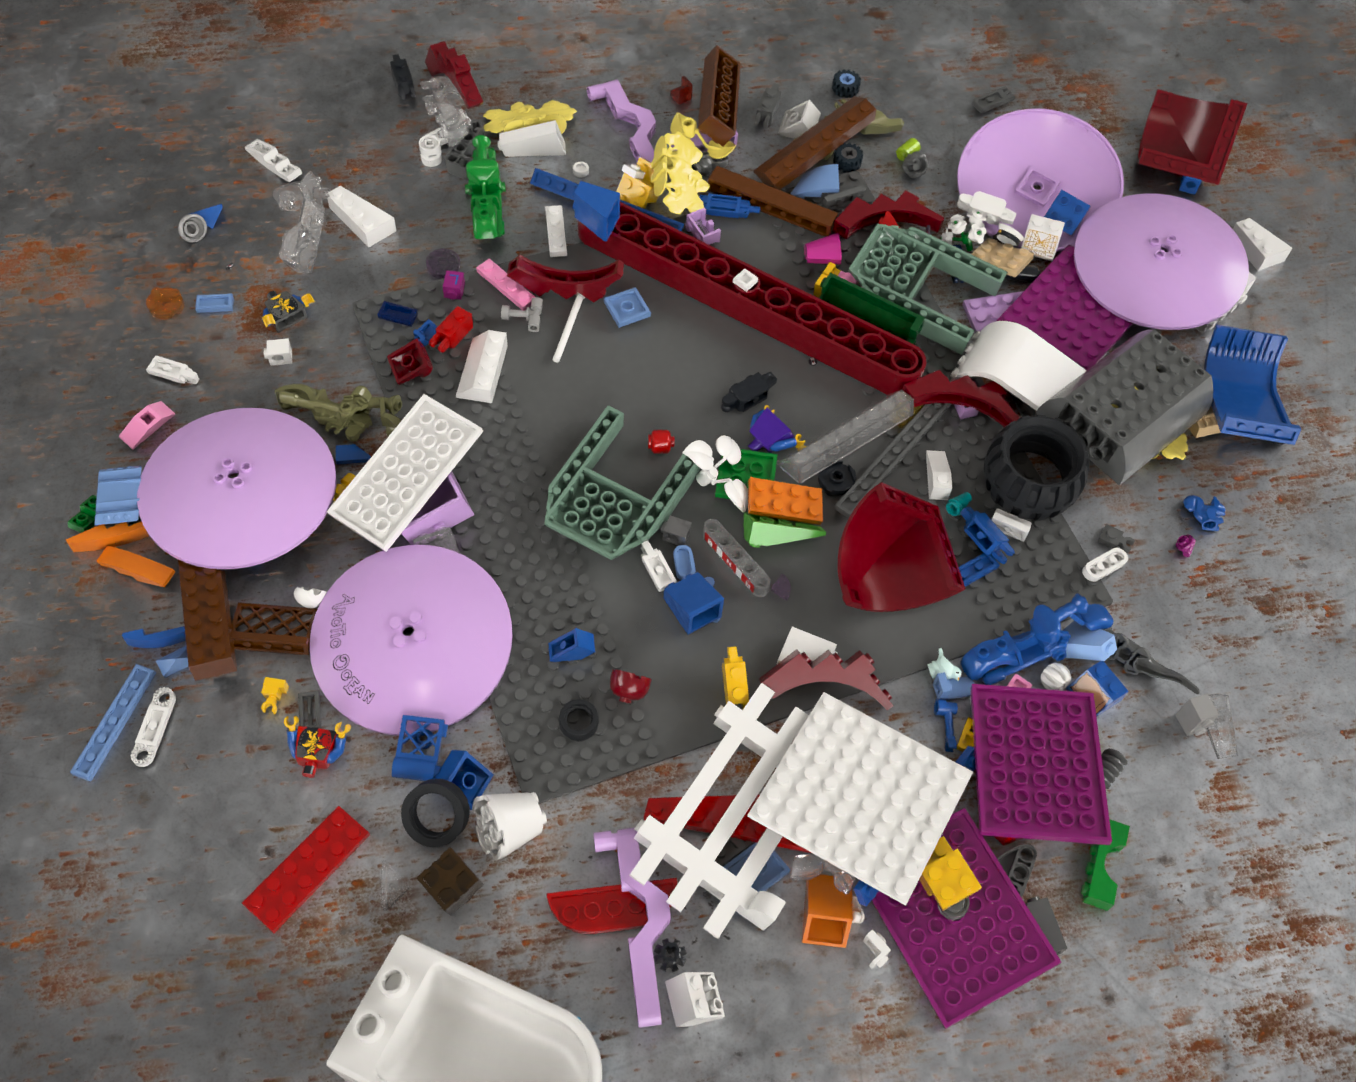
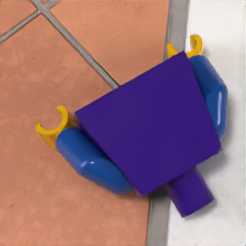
[748,405,805,453]

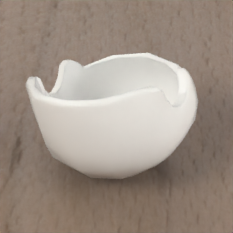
[293,587,327,608]

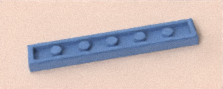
[70,664,156,782]

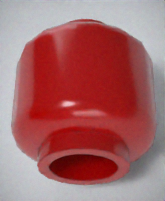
[648,430,675,454]

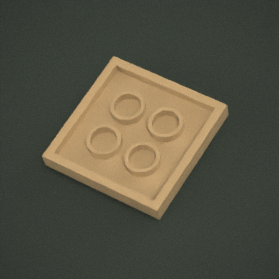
[971,239,1034,277]

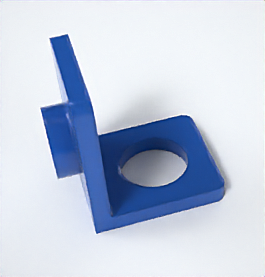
[1179,176,1201,195]

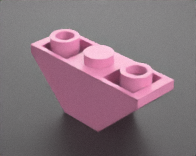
[119,401,175,450]

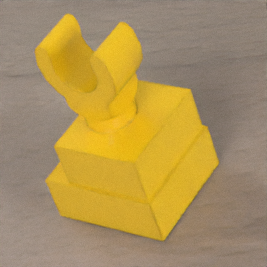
[261,677,289,715]

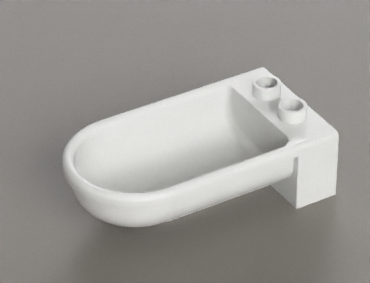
[327,934,602,1082]

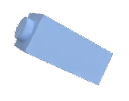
[1063,620,1117,661]

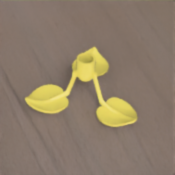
[667,112,736,169]

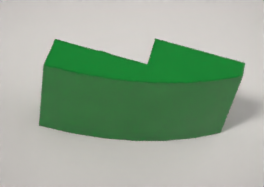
[68,495,96,533]

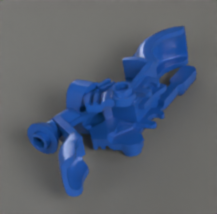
[960,593,1113,685]

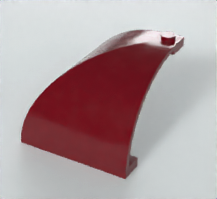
[1137,89,1248,185]
[838,482,966,612]

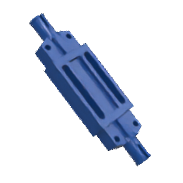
[699,193,760,218]

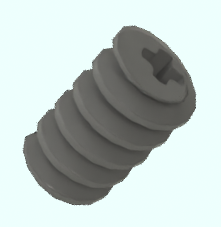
[1101,748,1128,789]

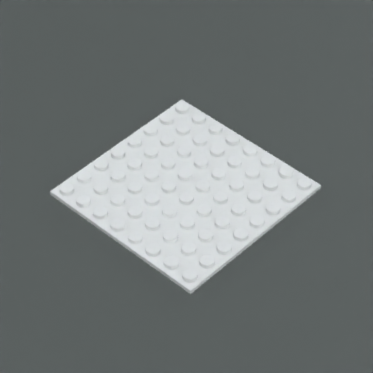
[748,692,973,906]

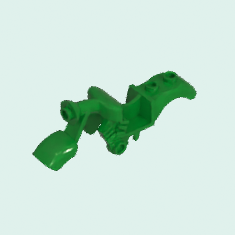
[465,135,506,239]

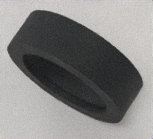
[401,779,470,848]

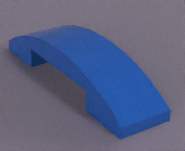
[122,626,186,648]

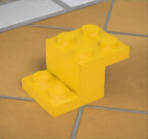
[616,157,669,209]
[919,836,982,911]

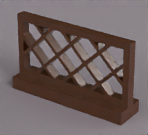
[232,602,318,655]

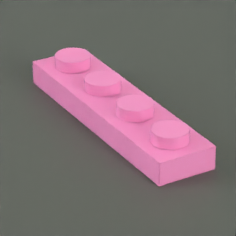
[476,258,535,310]

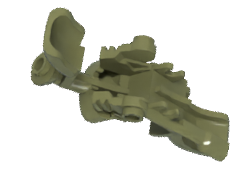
[274,383,402,442]

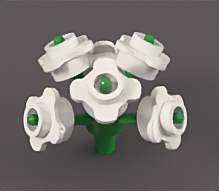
[940,211,987,251]

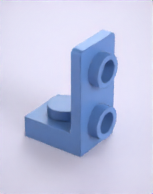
[933,672,974,700]

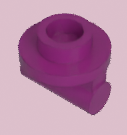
[1176,535,1196,557]

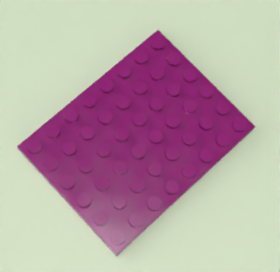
[996,245,1133,370]
[970,684,1112,845]
[859,808,1062,1029]

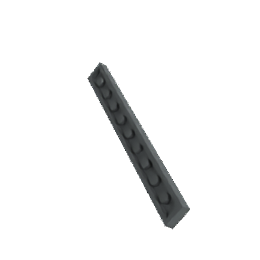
[834,403,952,519]

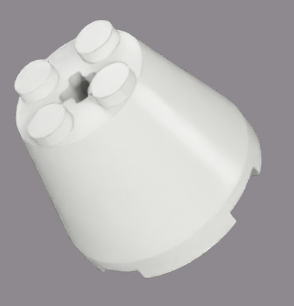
[472,792,547,861]

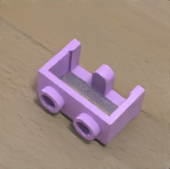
[685,208,721,245]

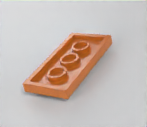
[748,477,823,525]

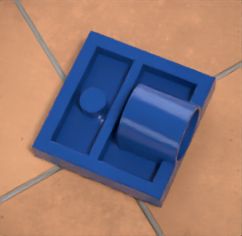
[1044,189,1091,236]

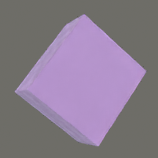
[401,471,474,545]

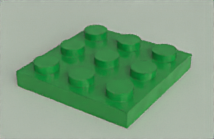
[715,449,778,499]

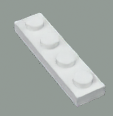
[545,205,567,257]

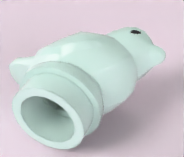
[927,648,962,681]

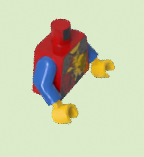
[284,716,351,778]

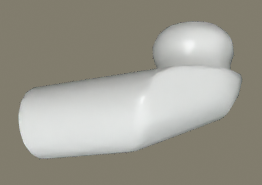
[852,896,865,924]

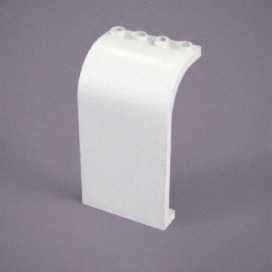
[950,321,1087,411]

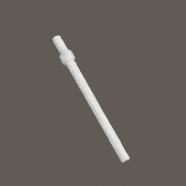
[553,292,585,363]

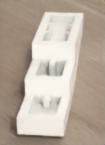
[245,139,302,182]

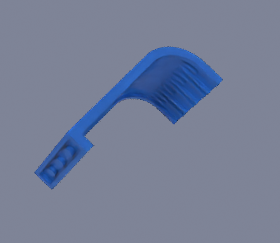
[1204,324,1301,445]

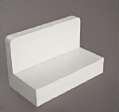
[992,508,1032,542]

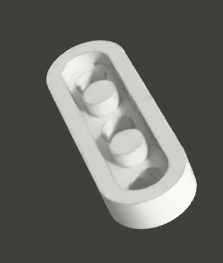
[1082,548,1128,582]

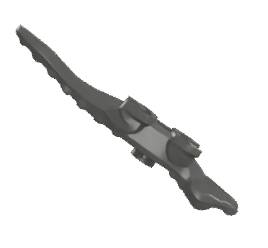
[1102,627,1200,694]

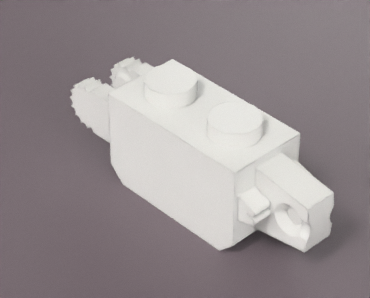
[957,191,1017,226]

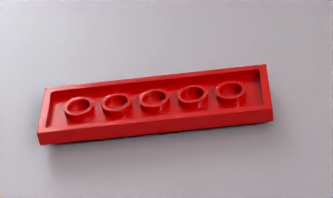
[242,806,370,933]

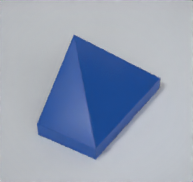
[190,204,223,229]

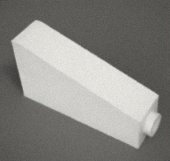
[497,120,566,157]

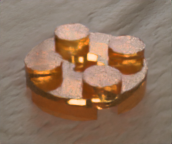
[146,287,184,320]

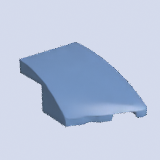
[791,164,839,199]

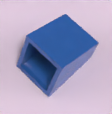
[572,181,620,242]
[663,572,724,635]

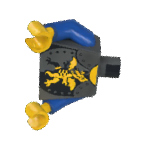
[262,291,315,333]

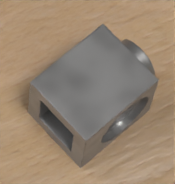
[661,515,692,546]

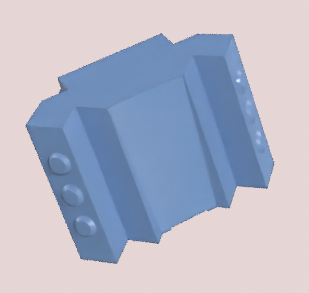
[95,465,142,525]

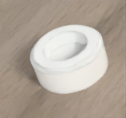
[573,162,589,178]

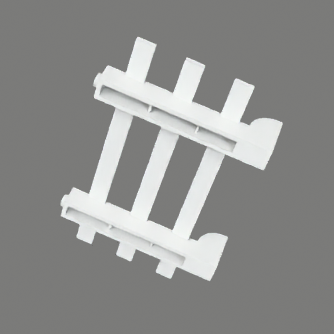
[629,683,809,939]

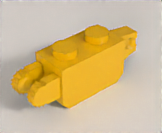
[722,646,749,710]

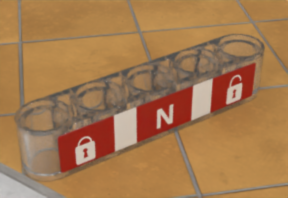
[703,519,771,597]

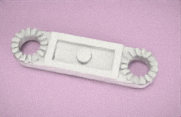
[131,687,176,767]

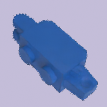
[960,507,1015,564]

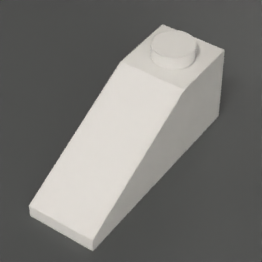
[926,450,952,500]

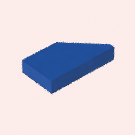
[336,444,371,465]

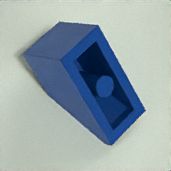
[548,628,595,662]

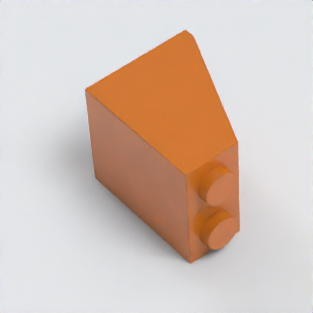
[802,873,853,948]

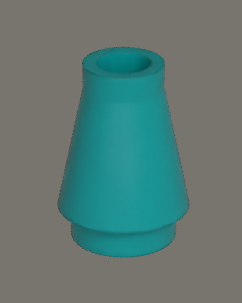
[946,492,972,516]

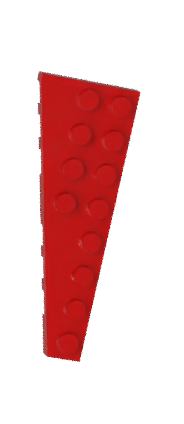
[644,794,811,853]

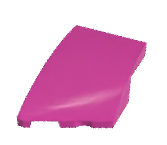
[804,233,842,265]

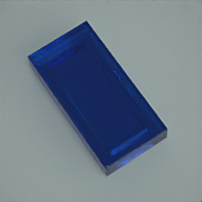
[378,301,418,327]

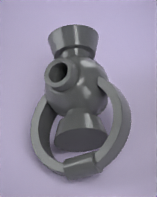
[692,152,729,177]

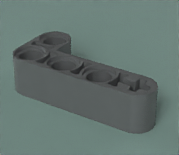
[445,120,484,180]

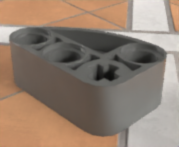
[997,844,1037,898]

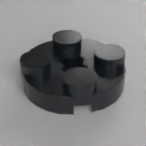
[818,460,856,496]

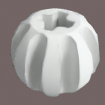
[1040,663,1071,691]

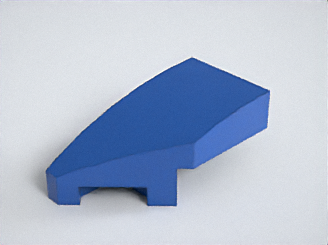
[414,319,437,346]

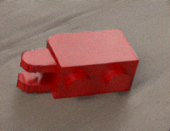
[429,306,473,353]

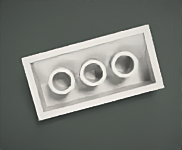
[456,330,508,403]

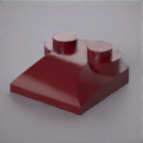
[387,338,433,385]

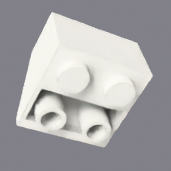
[665,972,725,1027]

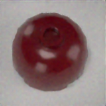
[610,669,652,704]

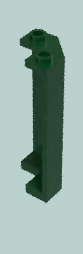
[819,273,925,345]

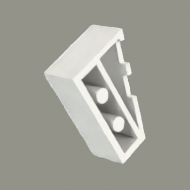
[1233,218,1292,271]

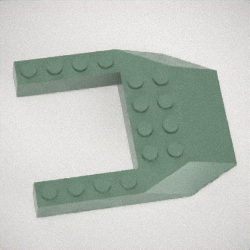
[848,224,1008,355]
[545,406,701,560]

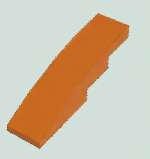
[66,521,149,552]
[96,545,176,588]

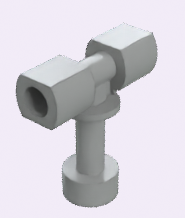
[501,297,543,332]

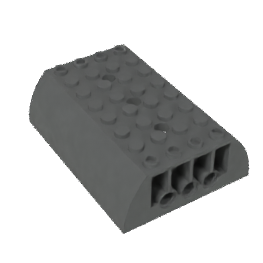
[1035,329,1213,486]

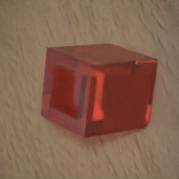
[670,76,693,105]

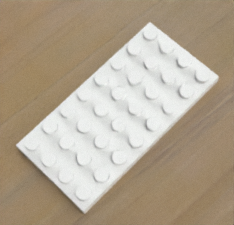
[327,394,483,552]

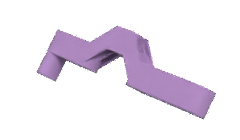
[587,80,656,162]
[593,828,671,1028]

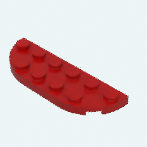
[546,878,677,934]

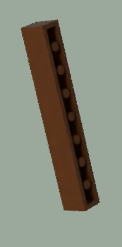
[708,166,838,237]

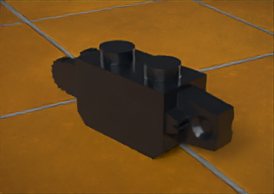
[390,54,416,100]
[721,372,777,413]

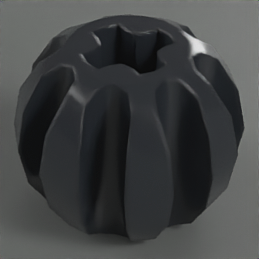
[653,938,687,972]

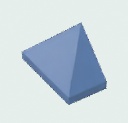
[156,646,188,678]

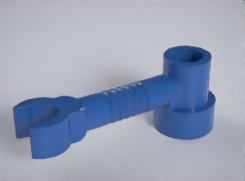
[934,699,958,752]

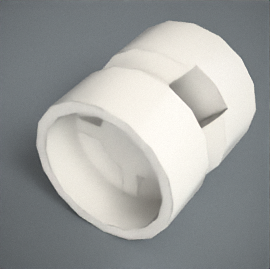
[419,135,442,167]

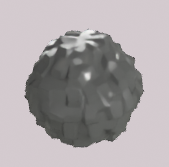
[902,151,928,178]

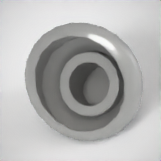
[178,214,207,243]

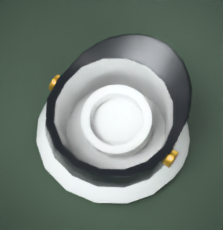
[993,223,1024,247]

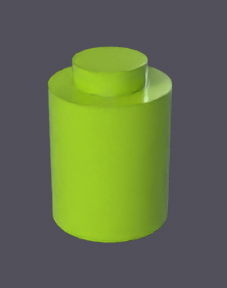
[896,138,921,162]

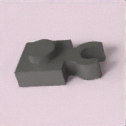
[1098,524,1135,553]

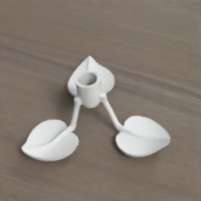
[683,435,748,513]

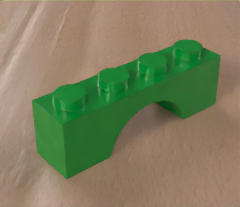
[1081,819,1130,911]

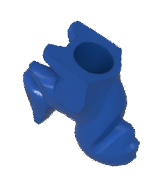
[1183,495,1226,531]

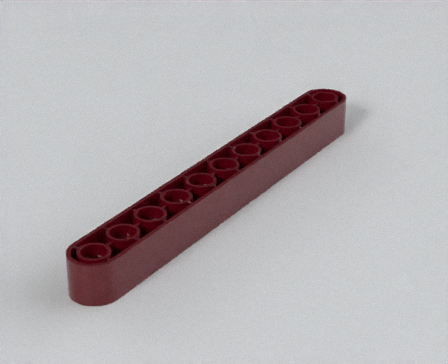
[578,202,926,398]

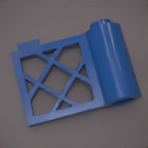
[392,715,448,781]

